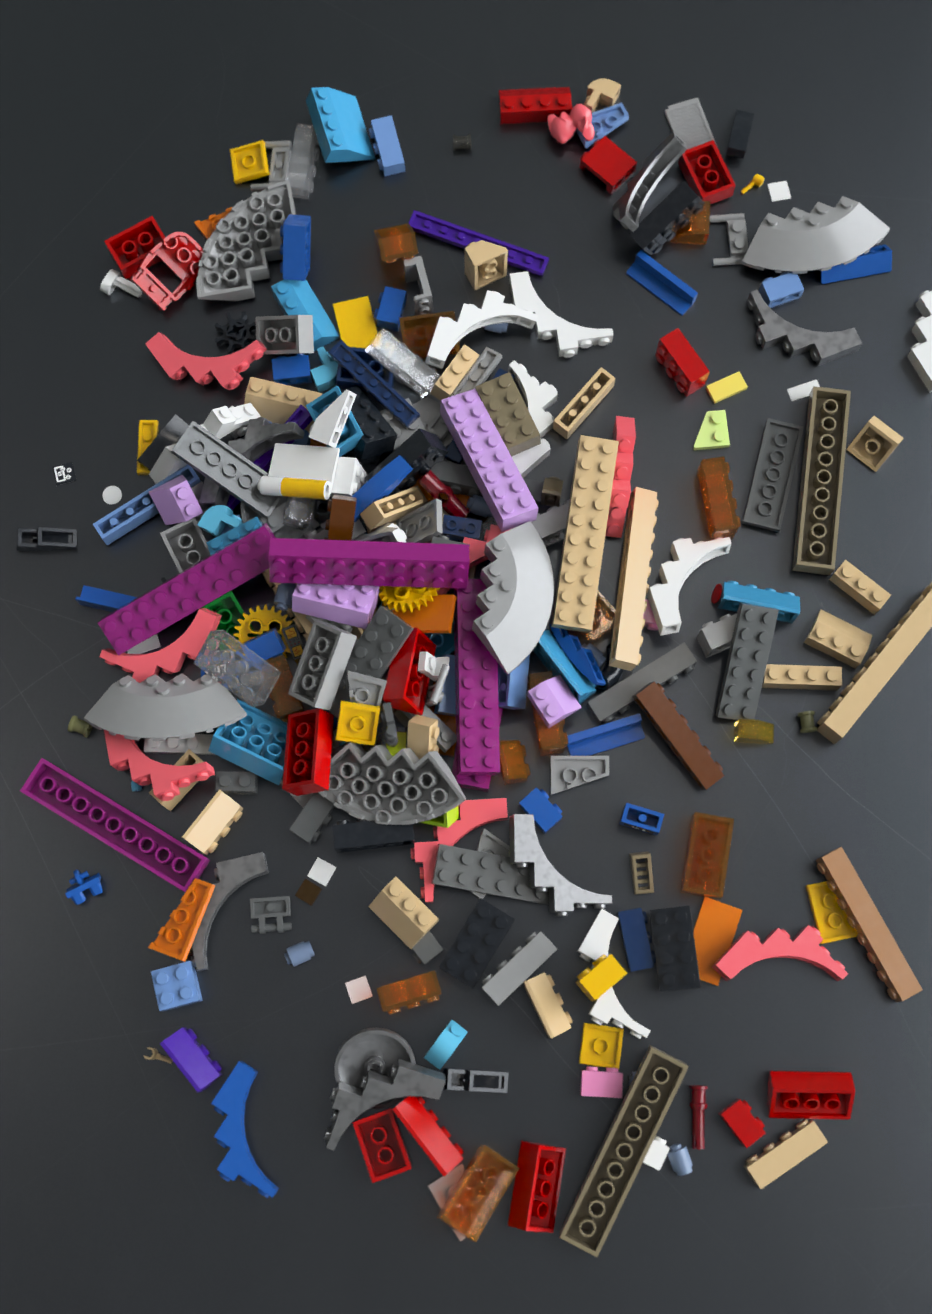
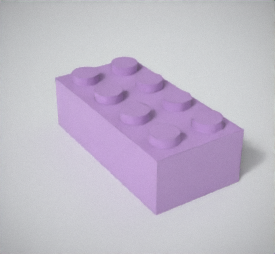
[292,583,379,629]

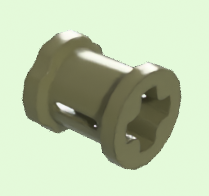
[797,711,818,733]
[68,715,93,738]

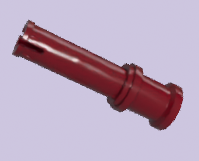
[689,1085,708,1149]

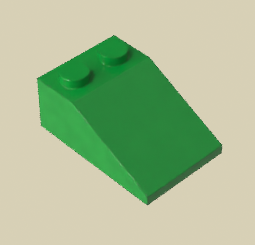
[198,591,258,656]

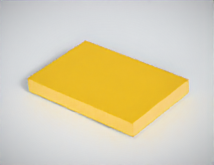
[333,296,381,349]
[806,881,858,944]

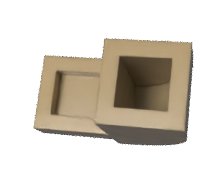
[584,78,621,113]

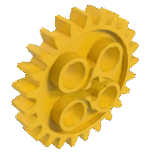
[379,586,440,613]
[233,604,293,667]

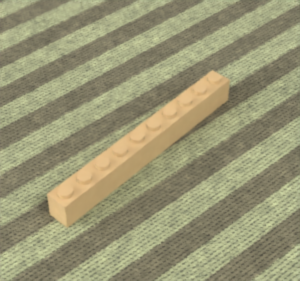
[609,487,659,671]

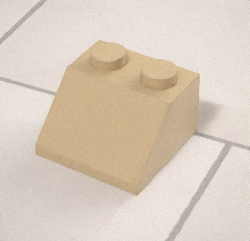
[846,416,904,472]

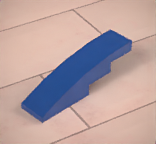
[352,455,413,522]
[549,623,606,686]

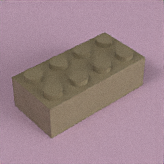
[475,372,541,457]

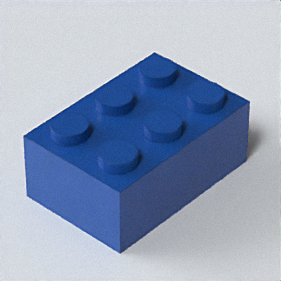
[280,214,311,281]

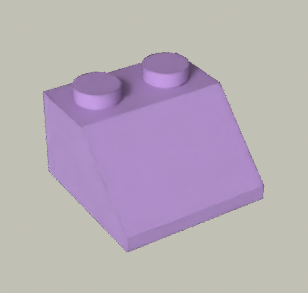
[149,475,203,525]
[527,675,582,728]

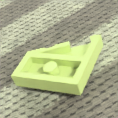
[693,410,730,450]

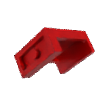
[580,136,637,195]

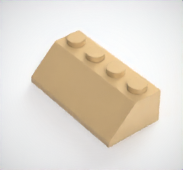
[244,377,323,433]

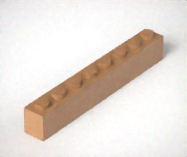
[816,847,923,1002]

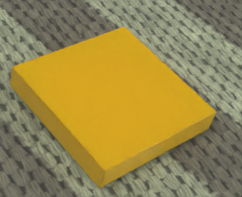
[230,140,269,184]
[335,701,380,746]
[578,1023,624,1070]

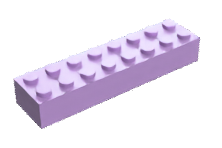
[440,389,538,532]

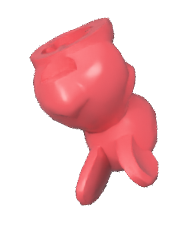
[548,103,595,144]

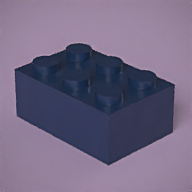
[336,347,397,392]

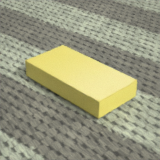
[706,371,748,404]

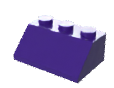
[160,1027,223,1092]

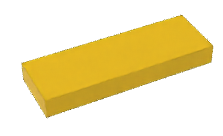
[137,420,159,475]

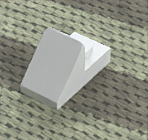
[418,651,450,682]

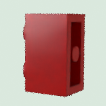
[718,1098,766,1148]

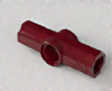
[418,470,469,518]

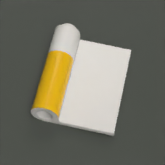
[257,443,340,500]

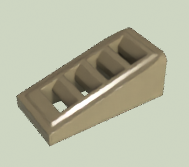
[629,851,654,895]

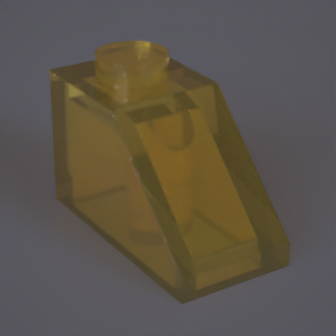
[734,719,774,744]

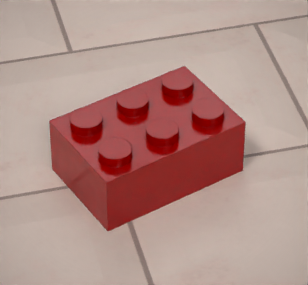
[678,140,736,207]
[104,216,165,279]
[655,328,710,397]
[352,1107,412,1183]

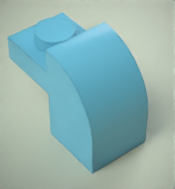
[310,346,338,393]
[198,505,242,537]
[424,1020,468,1070]

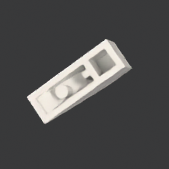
[309,389,357,448]

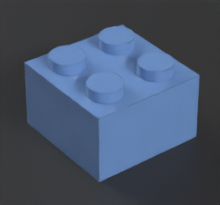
[151,961,203,1011]

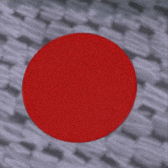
[711,584,722,604]

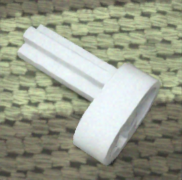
[100,269,142,298]

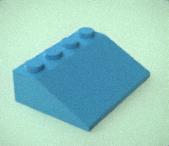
[306,87,375,163]
[532,630,596,705]
[208,699,288,785]

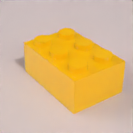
[576,954,627,1002]

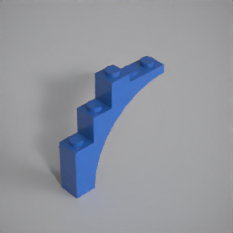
[211,1061,279,1198]

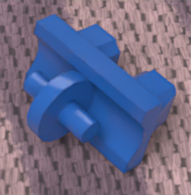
[65,869,103,905]

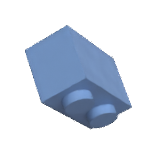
[759,271,804,308]

